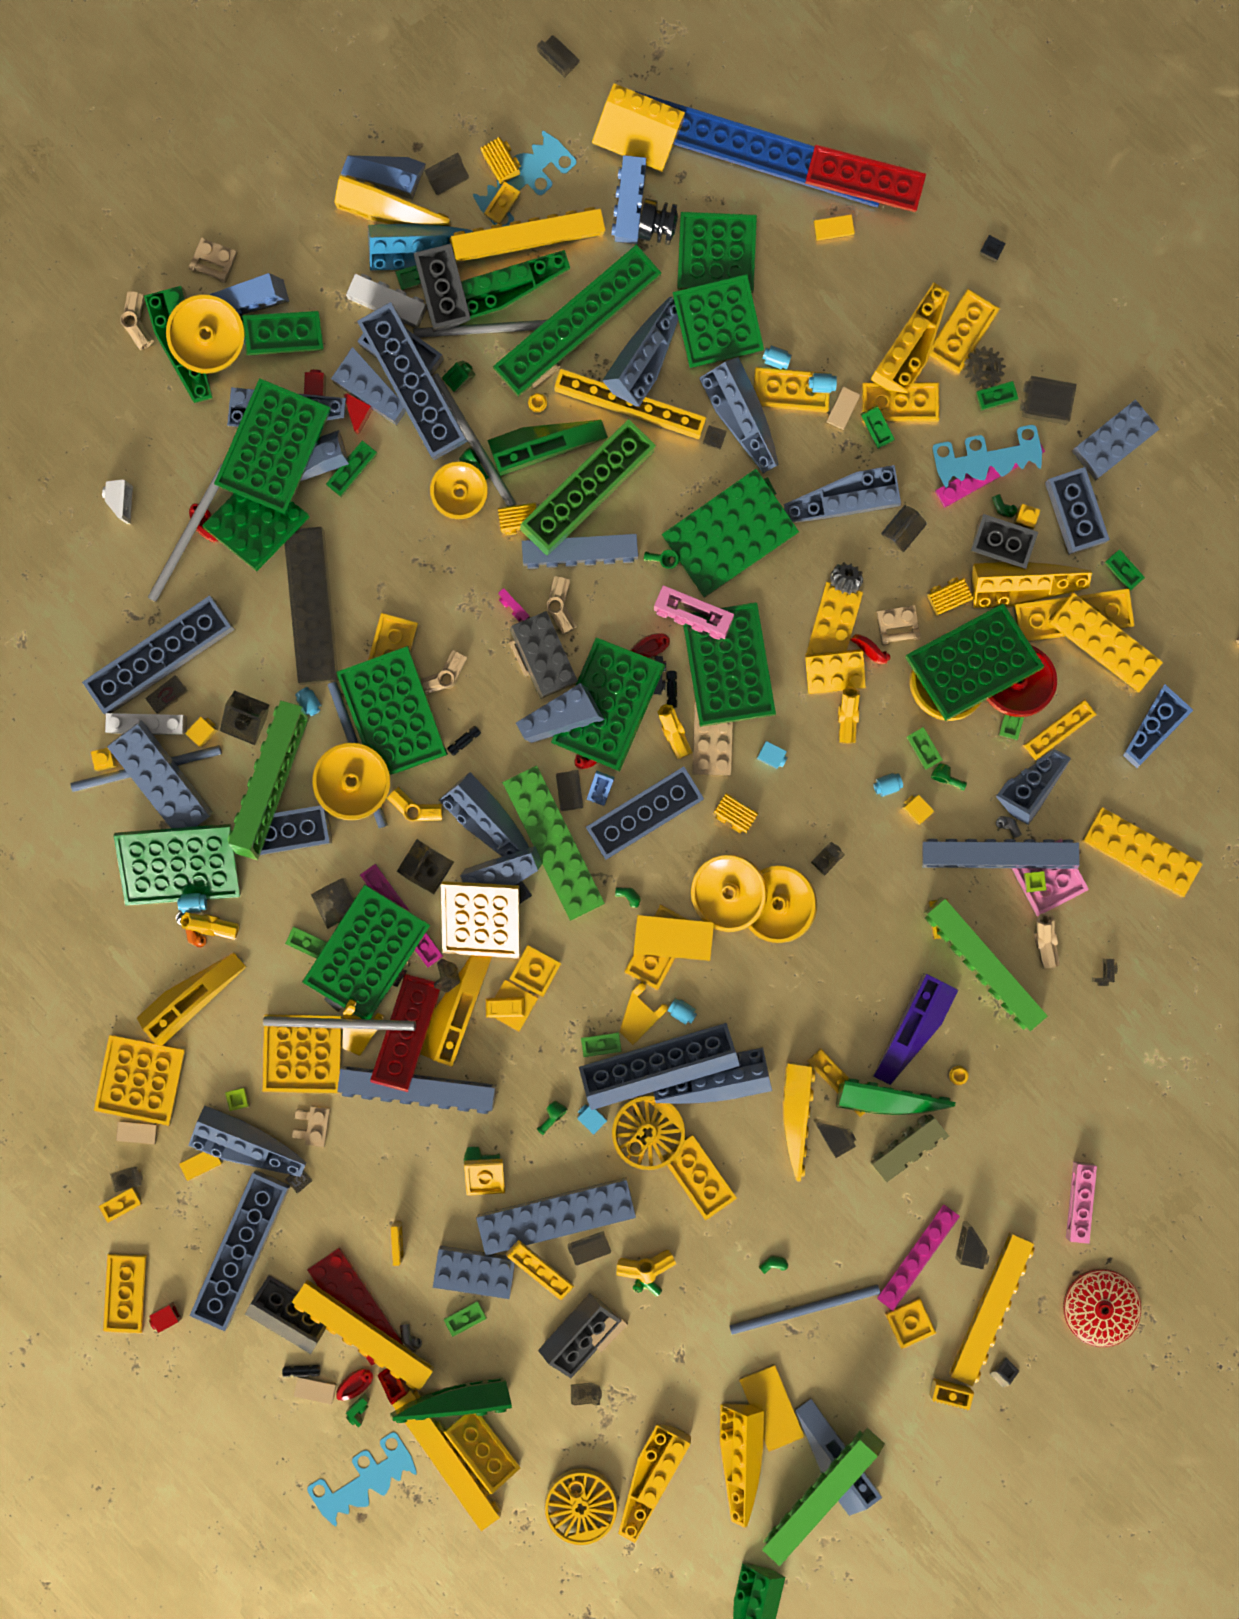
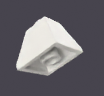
[102,480,133,524]

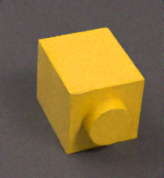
[1013,504,1040,530]
[185,717,218,747]
[91,748,118,771]
[903,794,934,825]

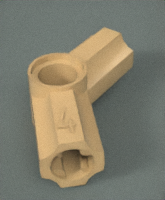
[120,291,154,350]
[547,576,577,635]
[421,650,468,695]
[1034,913,1060,969]

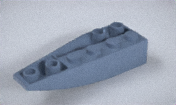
[602,297,678,407]
[699,357,779,473]
[227,387,346,427]
[784,465,901,523]
[439,772,530,857]
[654,1047,772,1104]
[188,1106,307,1177]
[795,1398,882,1516]

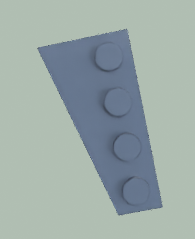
[460,846,542,885]

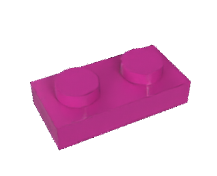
[498,588,530,622]

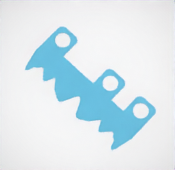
[473,131,576,226]
[932,425,1042,488]
[307,1432,417,1526]

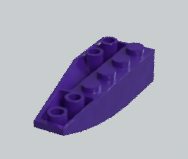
[873,973,958,1085]

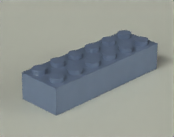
[107,720,213,828]
[586,766,704,860]

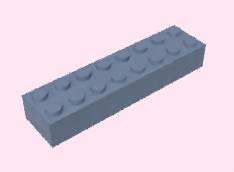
[357,302,468,460]
[82,595,235,715]
[579,1023,740,1110]
[337,1066,497,1114]
[189,1170,291,1331]
[476,1177,636,1256]

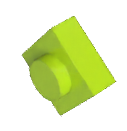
[1024,871,1046,892]
[225,1087,249,1111]

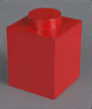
[304,369,326,396]
[149,1302,182,1333]

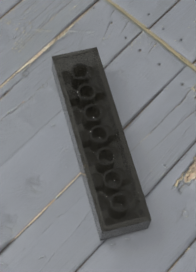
[284,527,339,685]

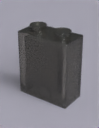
[1020,376,1077,425]

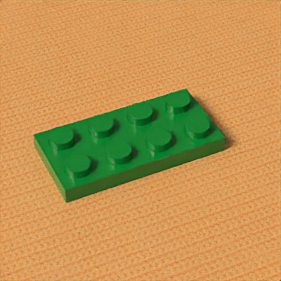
[242,311,323,355]

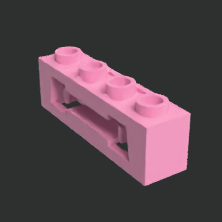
[654,585,734,640]
[1066,1161,1097,1244]

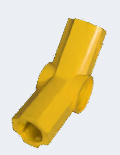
[838,687,860,743]
[657,704,692,760]
[387,787,443,821]
[180,912,239,940]
[616,1249,676,1284]

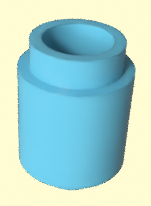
[762,345,792,370]
[808,373,837,393]
[295,687,322,716]
[873,773,903,797]
[177,893,207,914]
[668,998,697,1025]

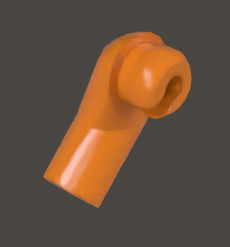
[185,929,207,947]

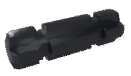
[666,671,677,708]
[447,726,481,756]
[282,1365,320,1378]

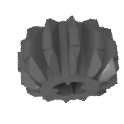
[830,562,863,595]

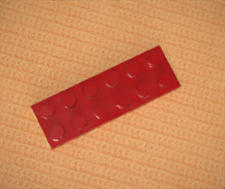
[805,145,926,213]
[370,974,442,1092]
[307,1247,403,1366]

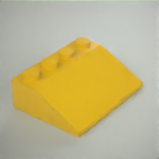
[592,83,685,172]

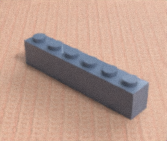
[522,534,638,569]

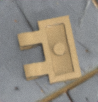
[292,1106,330,1147]

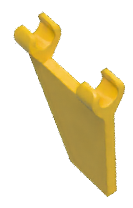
[619,982,668,1045]
[343,1000,384,1056]

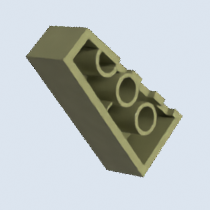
[871,1114,949,1182]

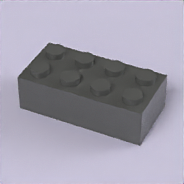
[509,611,578,699]

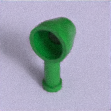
[459,447,490,480]
[644,550,680,569]
[931,763,967,791]
[537,1101,568,1135]
[463,1147,500,1161]

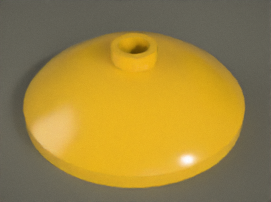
[430,462,488,519]

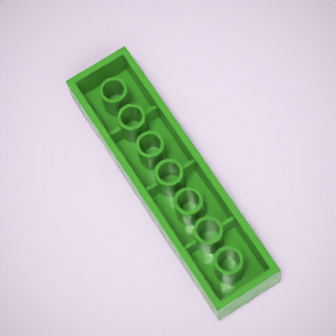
[520,419,656,556]
[227,700,309,860]
[502,766,605,921]
[924,897,1048,1031]
[762,1428,885,1566]

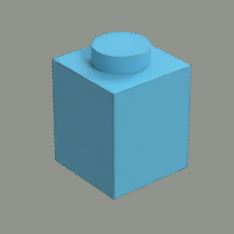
[757,741,788,769]
[577,1104,607,1135]

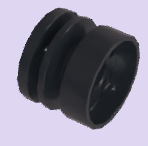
[638,198,678,245]

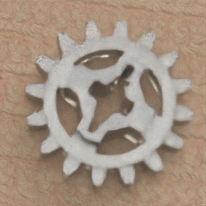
[963,346,1006,389]

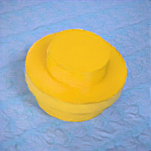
[528,393,547,413]
[949,1066,969,1085]

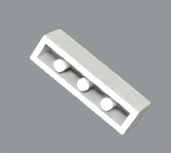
[346,274,427,328]
[105,713,187,735]

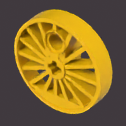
[612,1096,685,1170]
[544,1468,618,1545]

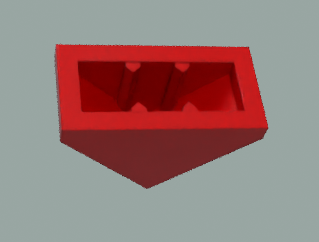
[343,393,373,434]
[377,1368,410,1405]

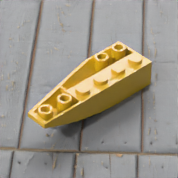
[335,175,452,227]
[871,283,950,393]
[971,562,1092,608]
[136,953,247,1046]
[421,955,492,1067]
[783,1062,815,1181]
[720,1404,764,1528]
[618,1424,691,1543]

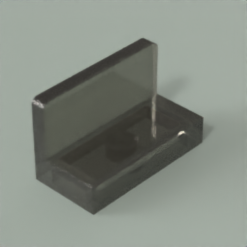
[537,35,580,78]
[424,153,469,195]
[881,505,927,552]
[556,770,583,811]
[567,1231,611,1265]

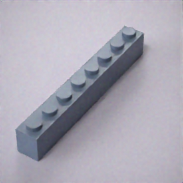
[922,839,1080,869]

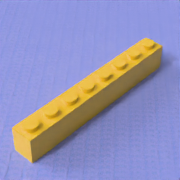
[450,207,605,262]
[554,369,706,440]
[949,1232,1035,1387]
[292,1279,434,1391]
[393,1388,502,1531]

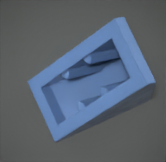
[586,771,615,806]

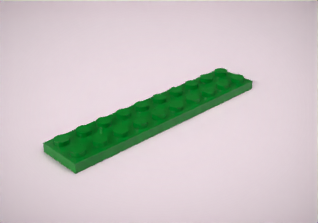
[493,244,661,397]

